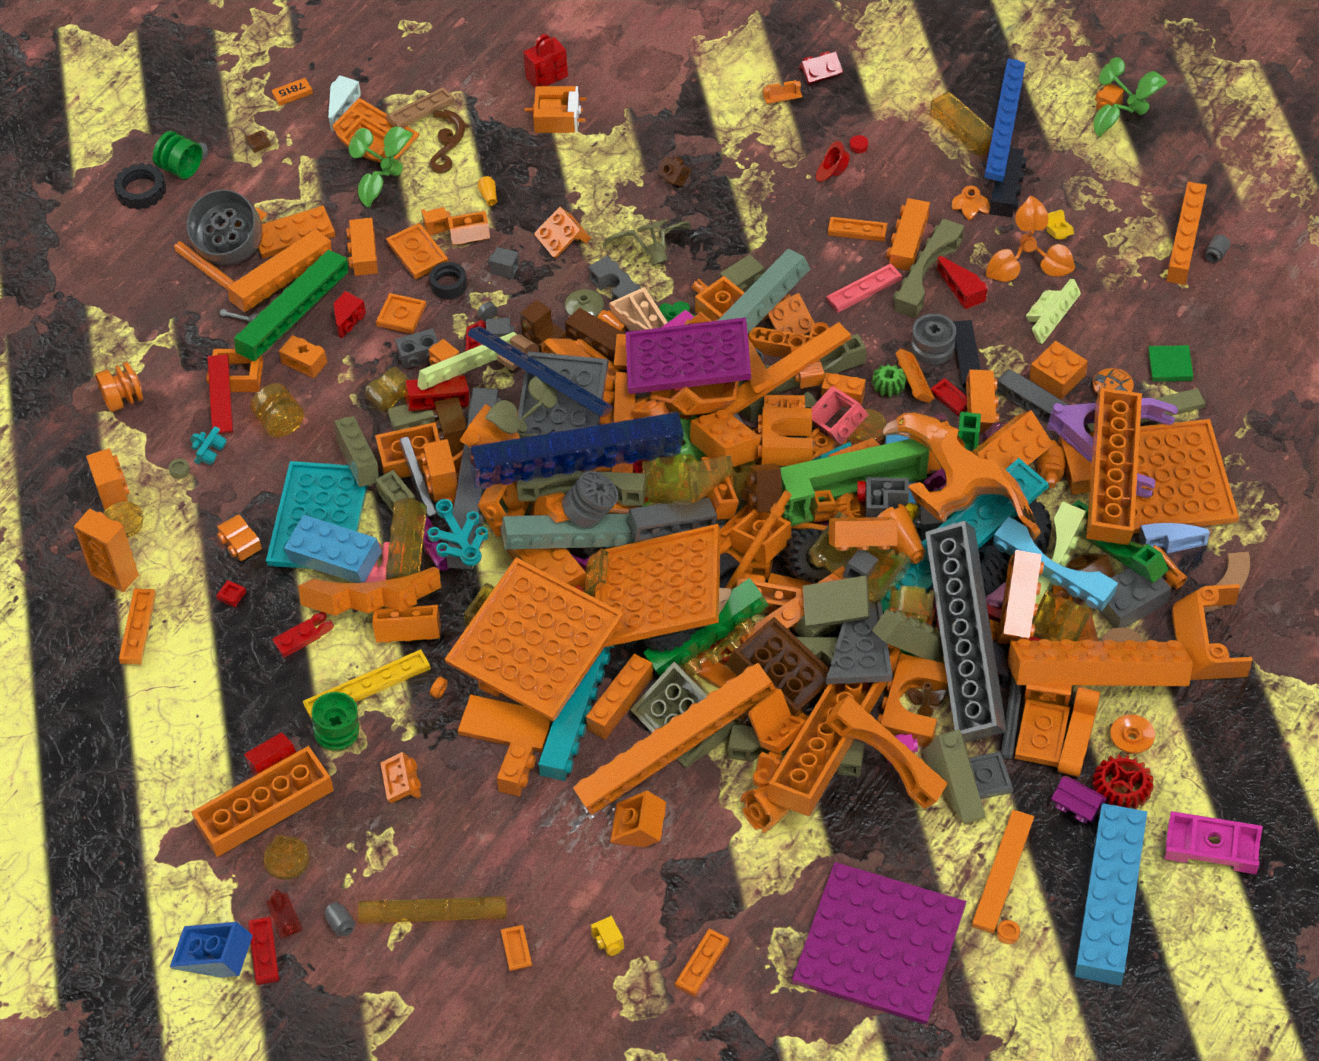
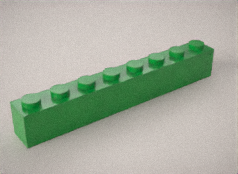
[234,250,348,362]

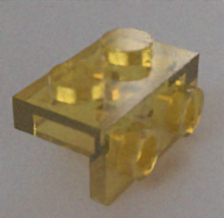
[584,548,608,598]

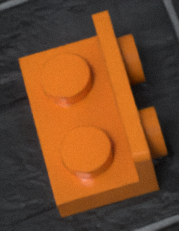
[380,752,421,803]

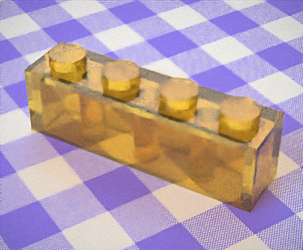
[930,91,993,156]
[386,497,427,580]

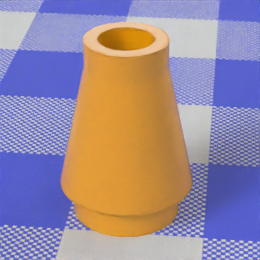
[477,176,498,206]

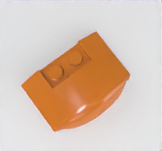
[332,98,420,163]

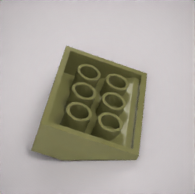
[630,662,739,768]

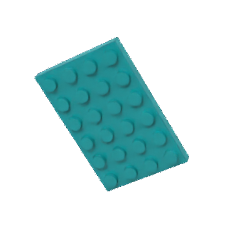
[266,461,368,569]

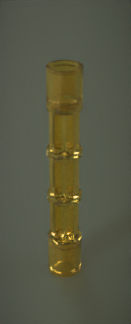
[358,896,507,924]

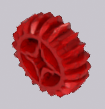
[1092,754,1154,810]

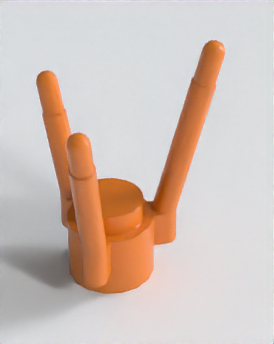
[1153,545,1188,590]

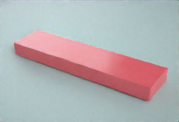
[826,263,902,313]

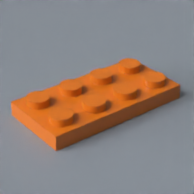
[258,206,336,259]

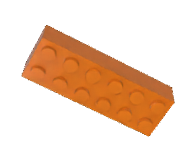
[191,746,334,857]

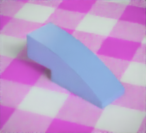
[1138,523,1210,553]

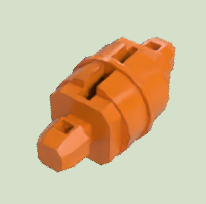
[1037,440,1066,488]

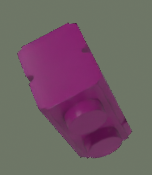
[1051,776,1107,824]

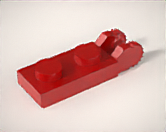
[272,612,334,658]

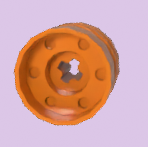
[95,361,143,413]

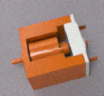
[524,86,587,133]

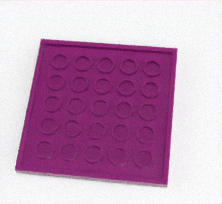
[792,862,967,1025]

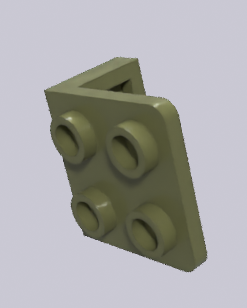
[388,404,435,431]

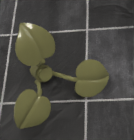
[603,219,691,265]
[485,376,557,465]

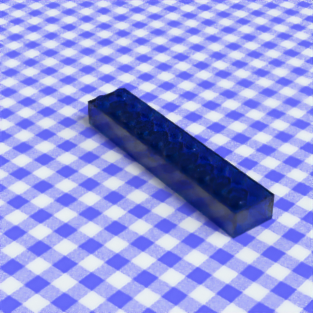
[470,412,684,488]

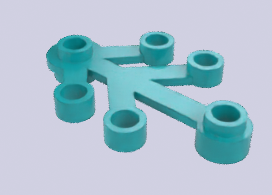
[428,499,488,566]

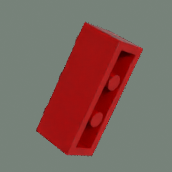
[405,376,469,411]

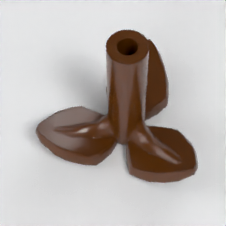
[907,682,946,717]

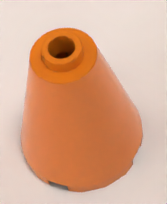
[877,504,925,564]
[741,785,791,833]

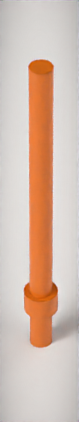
[725,491,792,590]

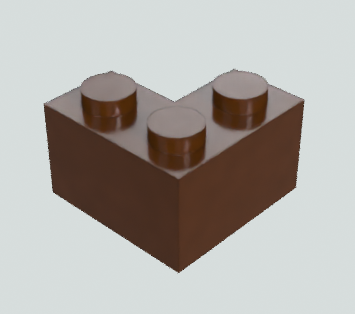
[520,299,567,353]
[742,463,782,512]

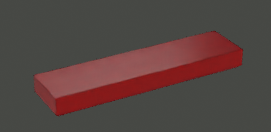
[207,354,234,434]

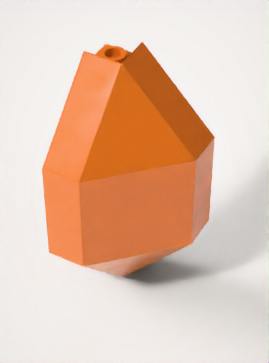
[649,311,739,415]

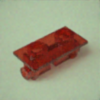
[266,889,303,939]

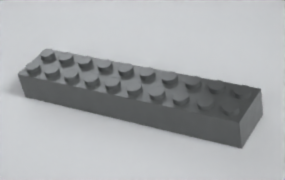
[925,521,1007,742]

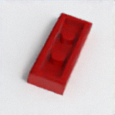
[248,916,280,985]

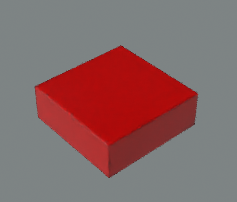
[216,580,246,607]

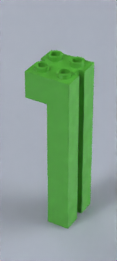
[781,439,929,526]

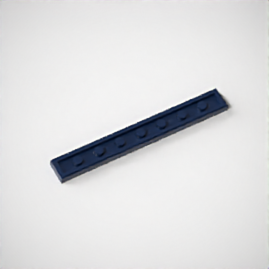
[468,326,613,416]

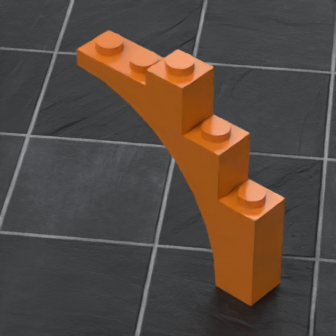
[298,567,441,616]

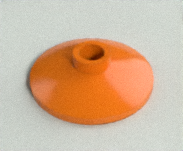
[1110,714,1155,754]

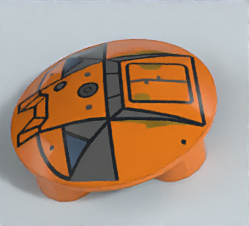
[1093,368,1134,394]

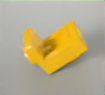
[1046,209,1074,240]

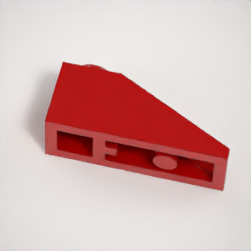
[936,256,988,309]

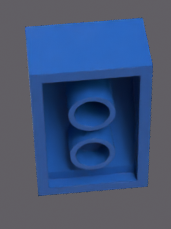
[170,922,253,978]

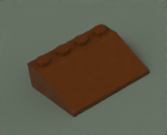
[726,617,829,717]

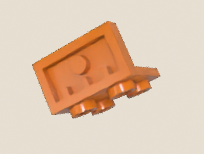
[534,207,591,258]

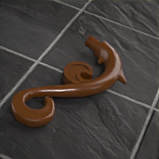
[429,110,470,174]

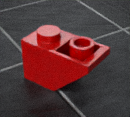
[333,291,366,338]

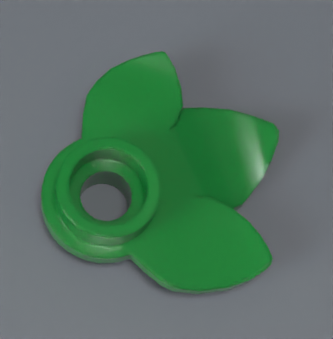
[659,301,695,322]

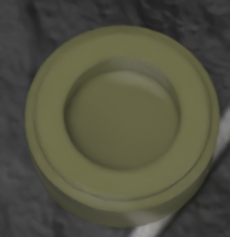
[168,459,190,479]

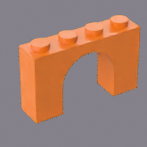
[758,407,813,466]
[878,653,948,747]

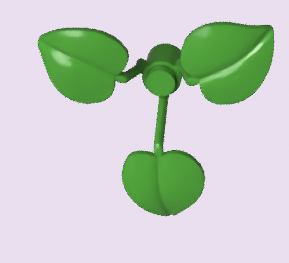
[1094,57,1168,138]
[349,126,413,208]

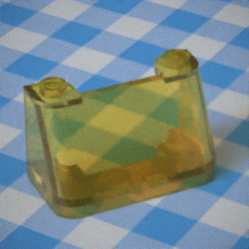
[642,453,733,505]
[809,511,910,603]

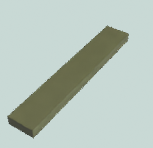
[1085,388,1205,433]

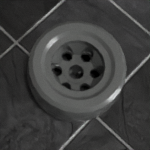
[187,190,263,266]

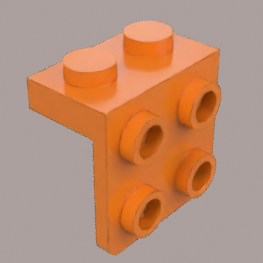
[762,293,815,335]
[748,688,807,754]

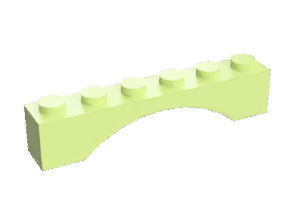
[1032,501,1087,624]

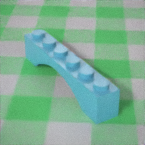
[993,517,1118,612]

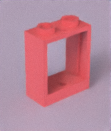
[812,386,869,444]

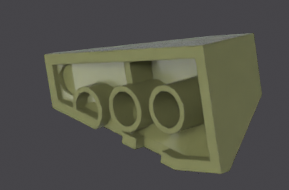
[922,729,986,824]

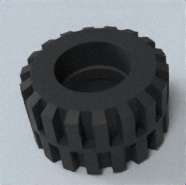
[783,528,842,583]
[978,545,1008,596]

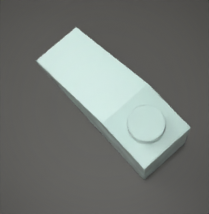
[329,75,361,131]

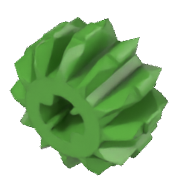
[872,364,906,397]

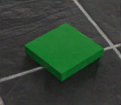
[1148,345,1193,382]

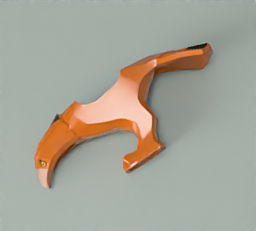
[882,412,1041,541]

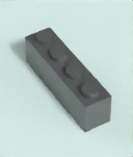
[627,498,717,541]

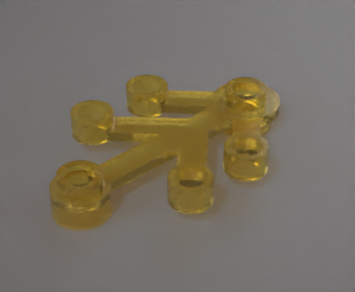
[683,617,756,676]

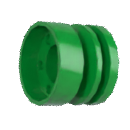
[152,131,203,179]
[311,692,359,751]

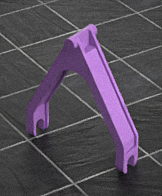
[1047,398,1178,498]

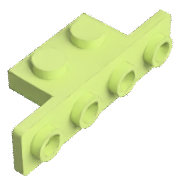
[1026,279,1081,344]

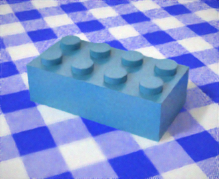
[284,514,382,583]

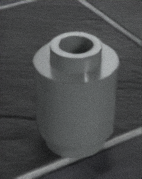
[1205,235,1231,263]
[324,902,356,936]

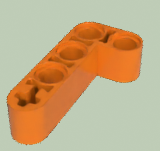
[749,322,829,358]
[1057,687,1101,777]

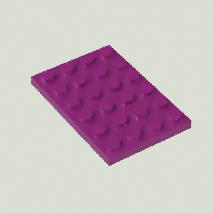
[626,317,752,394]

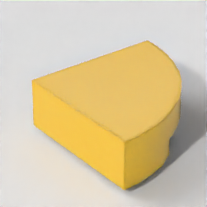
[906,502,918,521]

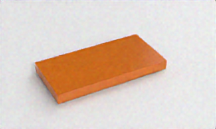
[458,695,553,753]

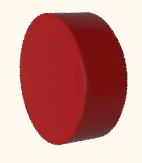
[849,135,868,153]
[857,481,866,502]

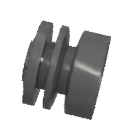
[562,471,618,528]

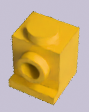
[591,916,624,956]

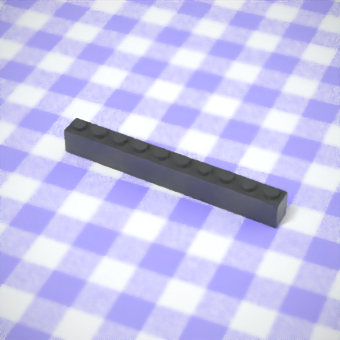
[446,388,502,569]

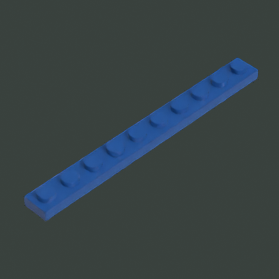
[984,58,1026,182]

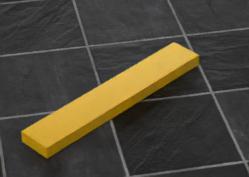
[303,649,431,720]

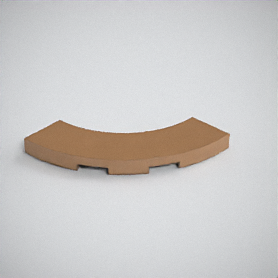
[1204,552,1250,613]

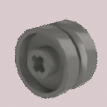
[911,313,956,365]

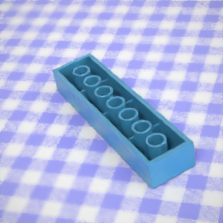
[1075,803,1147,986]

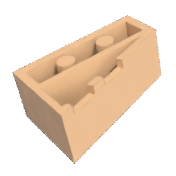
[609,287,668,331]

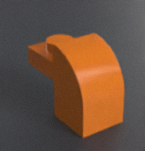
[533,492,570,523]

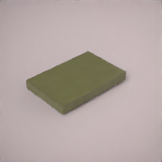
[803,576,870,629]

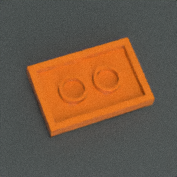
[386,222,449,280]
[1014,699,1070,767]

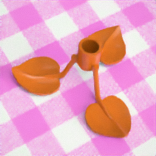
[986,196,1075,282]

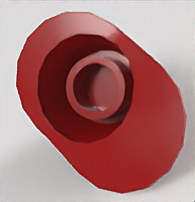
[816,141,850,182]

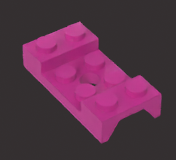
[1164,811,1263,874]

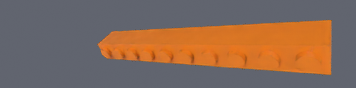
[573,663,775,816]

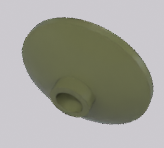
[565,289,604,317]

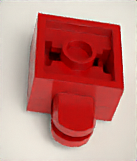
[523,34,568,88]

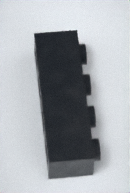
[990,147,1027,217]

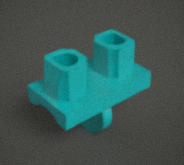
[190,426,227,465]

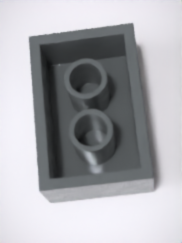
[1097,568,1171,628]

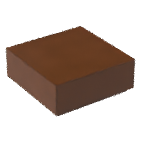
[245,130,271,153]

